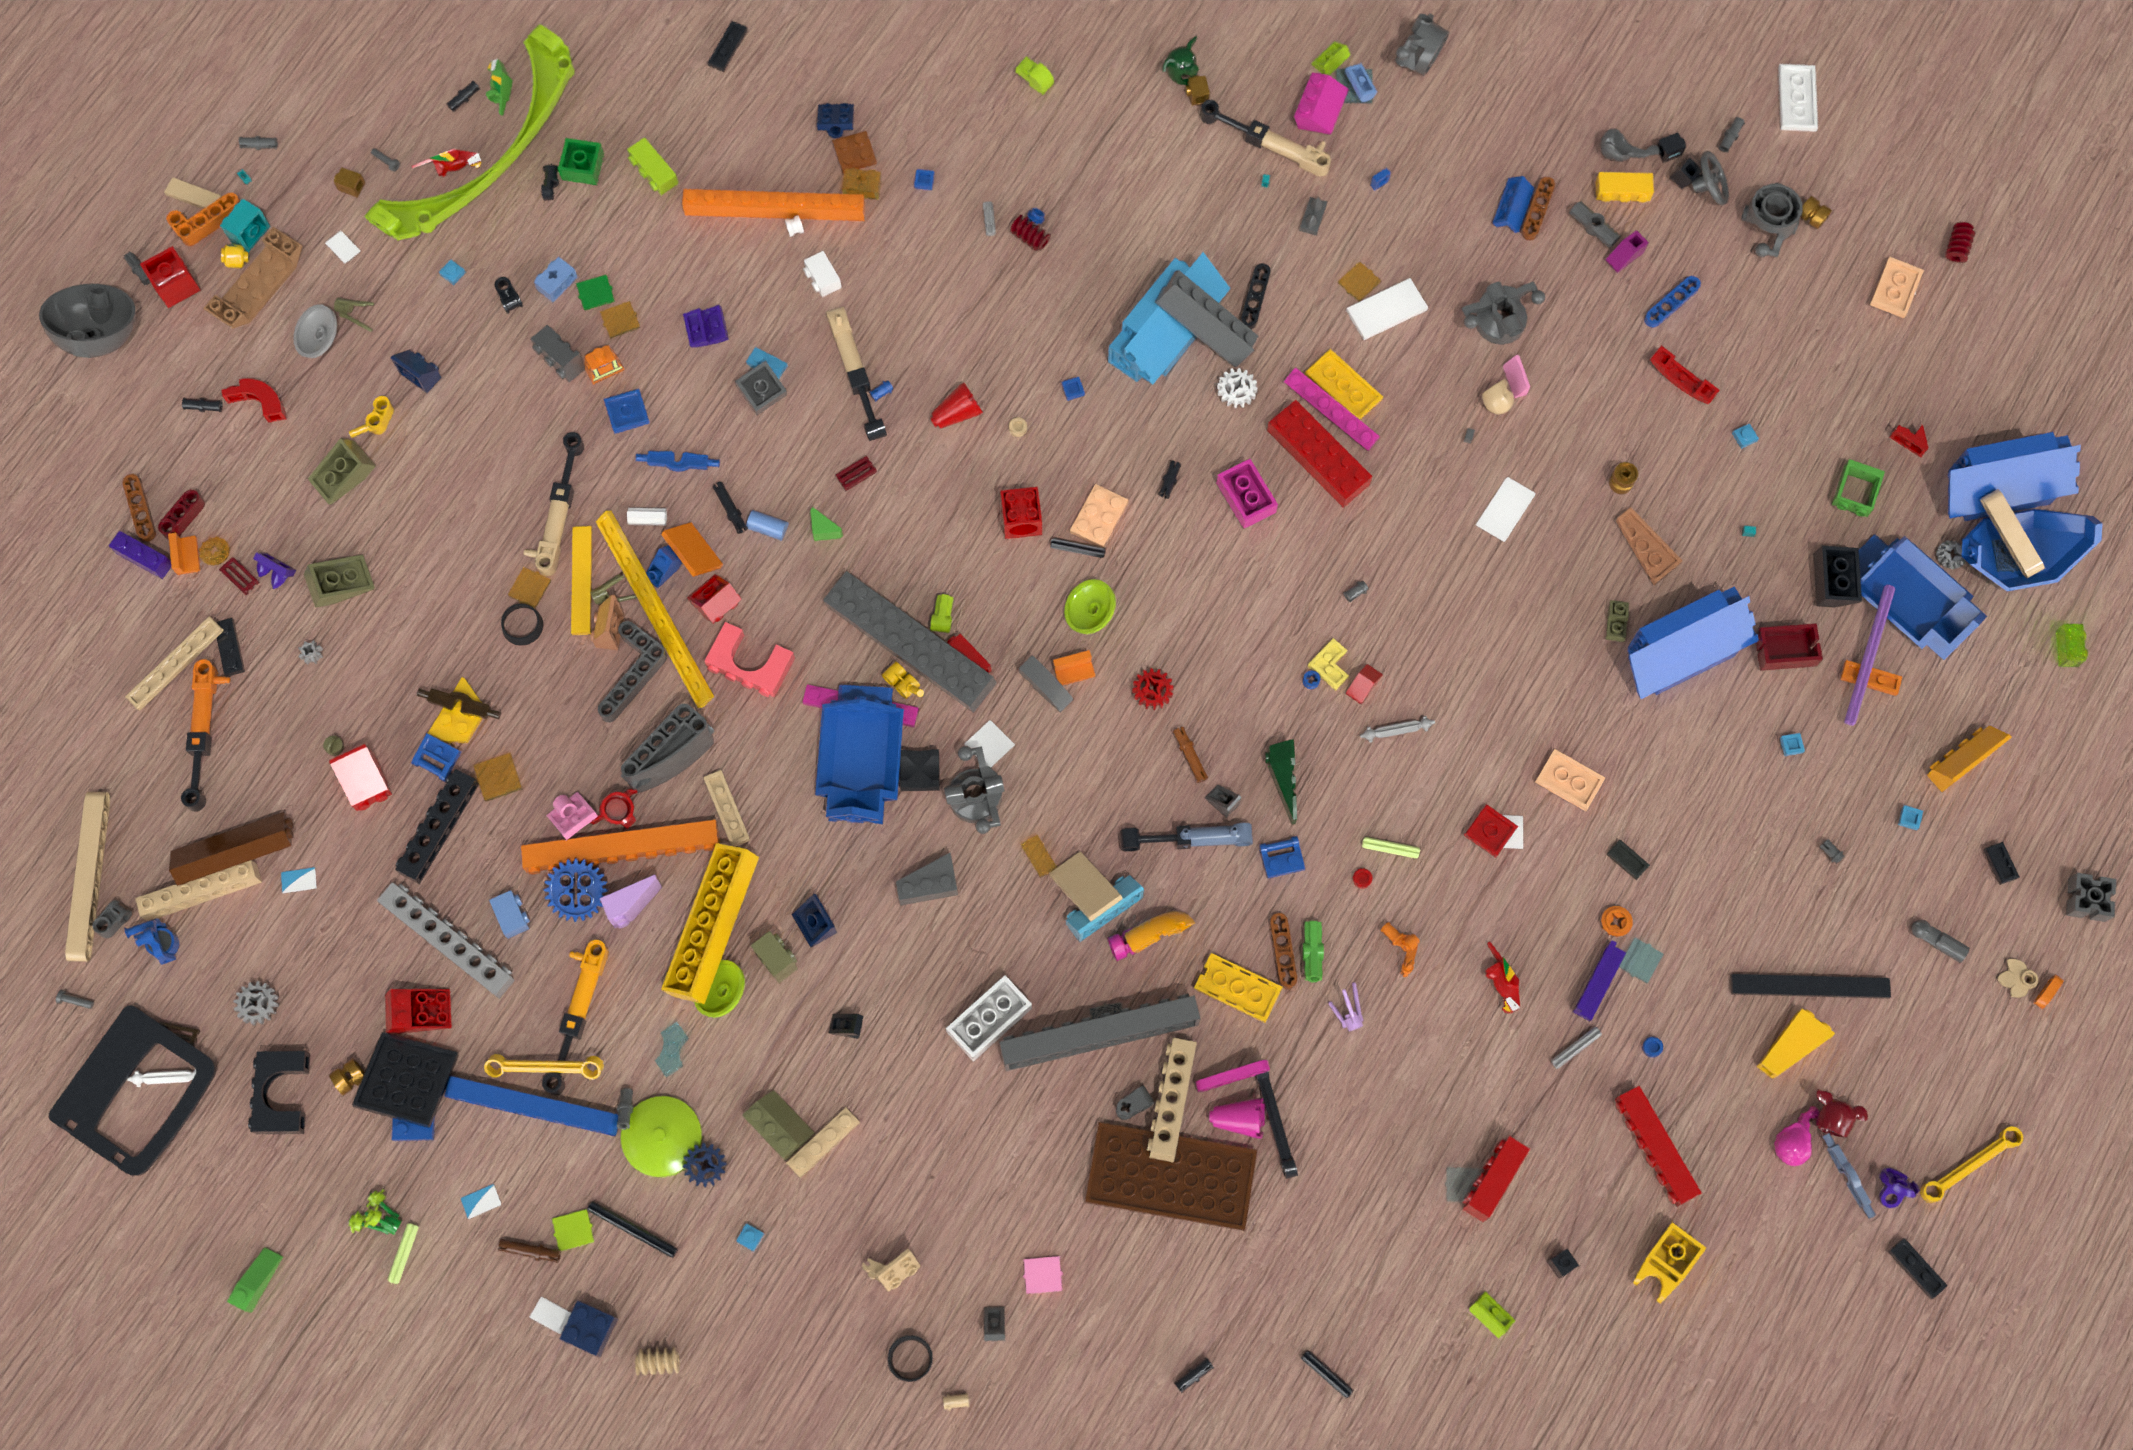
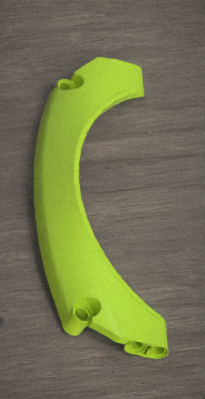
[364,24,575,240]

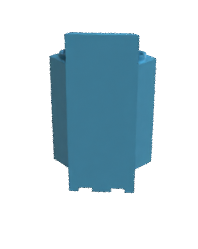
[1108,252,1231,385]

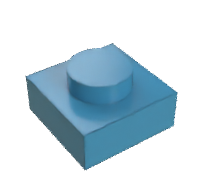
[439,259,466,285]
[1732,423,1759,449]
[1780,733,1805,756]
[1898,805,1923,831]
[736,1223,764,1252]

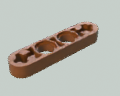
[1521,177,1555,241]
[122,474,156,542]
[1270,913,1297,989]

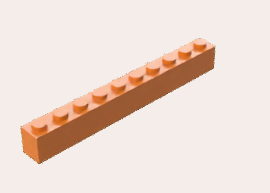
[682,189,866,221]
[521,820,720,875]

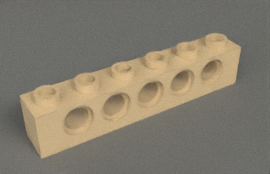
[135,860,262,921]
[1147,1038,1197,1162]

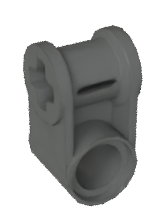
[92,900,132,938]
[1116,1085,1155,1120]

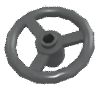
[1692,151,1729,206]

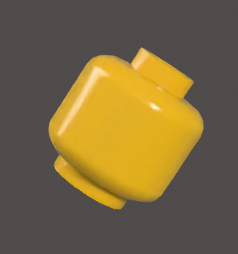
[221,244,248,268]

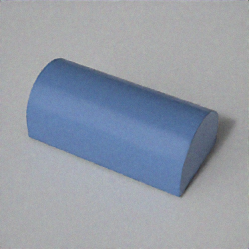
[1345,63,1377,102]
[747,510,789,541]

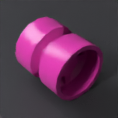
[1107,927,1141,961]

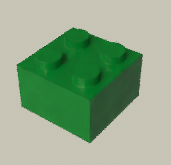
[558,138,604,185]

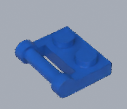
[411,733,462,782]
[1259,836,1306,879]

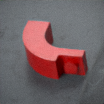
[221,378,287,423]

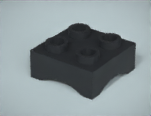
[900,749,940,791]

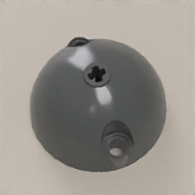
[39,284,136,358]

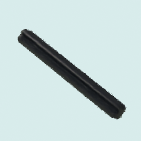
[587,1201,678,1258]

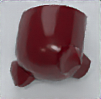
[1815,1089,1868,1138]

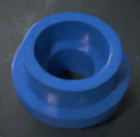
[1027,208,1045,224]

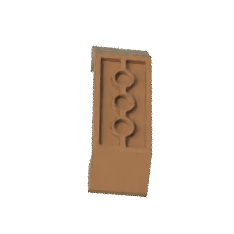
[203,227,302,329]

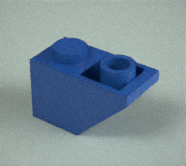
[646,545,682,588]

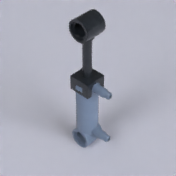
[1120,823,1253,852]

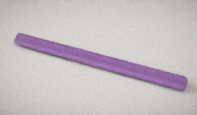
[1844,585,1895,726]

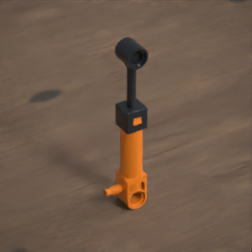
[181,659,230,812]

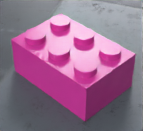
[1216,459,1278,529]

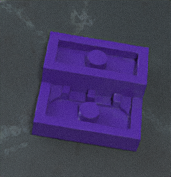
[683,305,729,348]

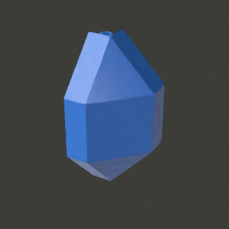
[1962,509,2103,592]

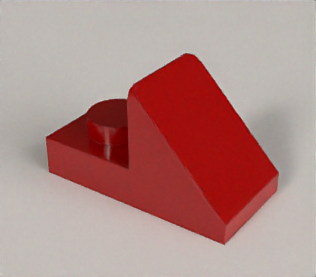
[1889,425,1929,458]

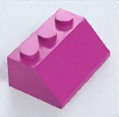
[1294,72,1349,135]

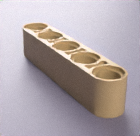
[1980,489,2045,578]

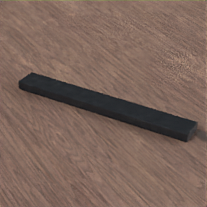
[1730,974,1891,999]

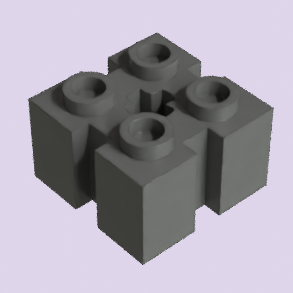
[2066,873,2117,922]

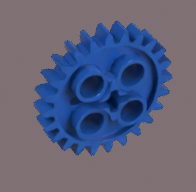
[543,858,609,922]

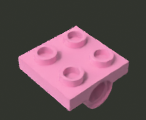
[546,792,598,840]

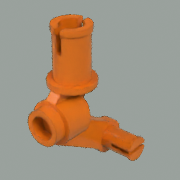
[1380,922,1420,977]

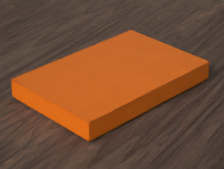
[661,522,723,577]

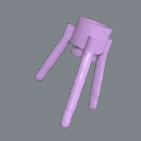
[1328,982,1364,1031]

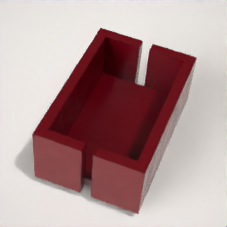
[1756,623,1823,671]

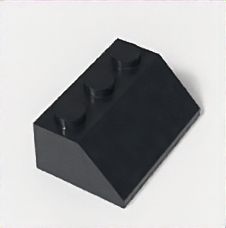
[1813,545,1862,608]

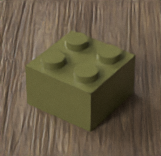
[751,931,798,983]

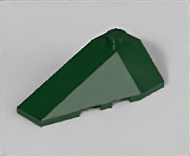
[1265,739,1297,825]

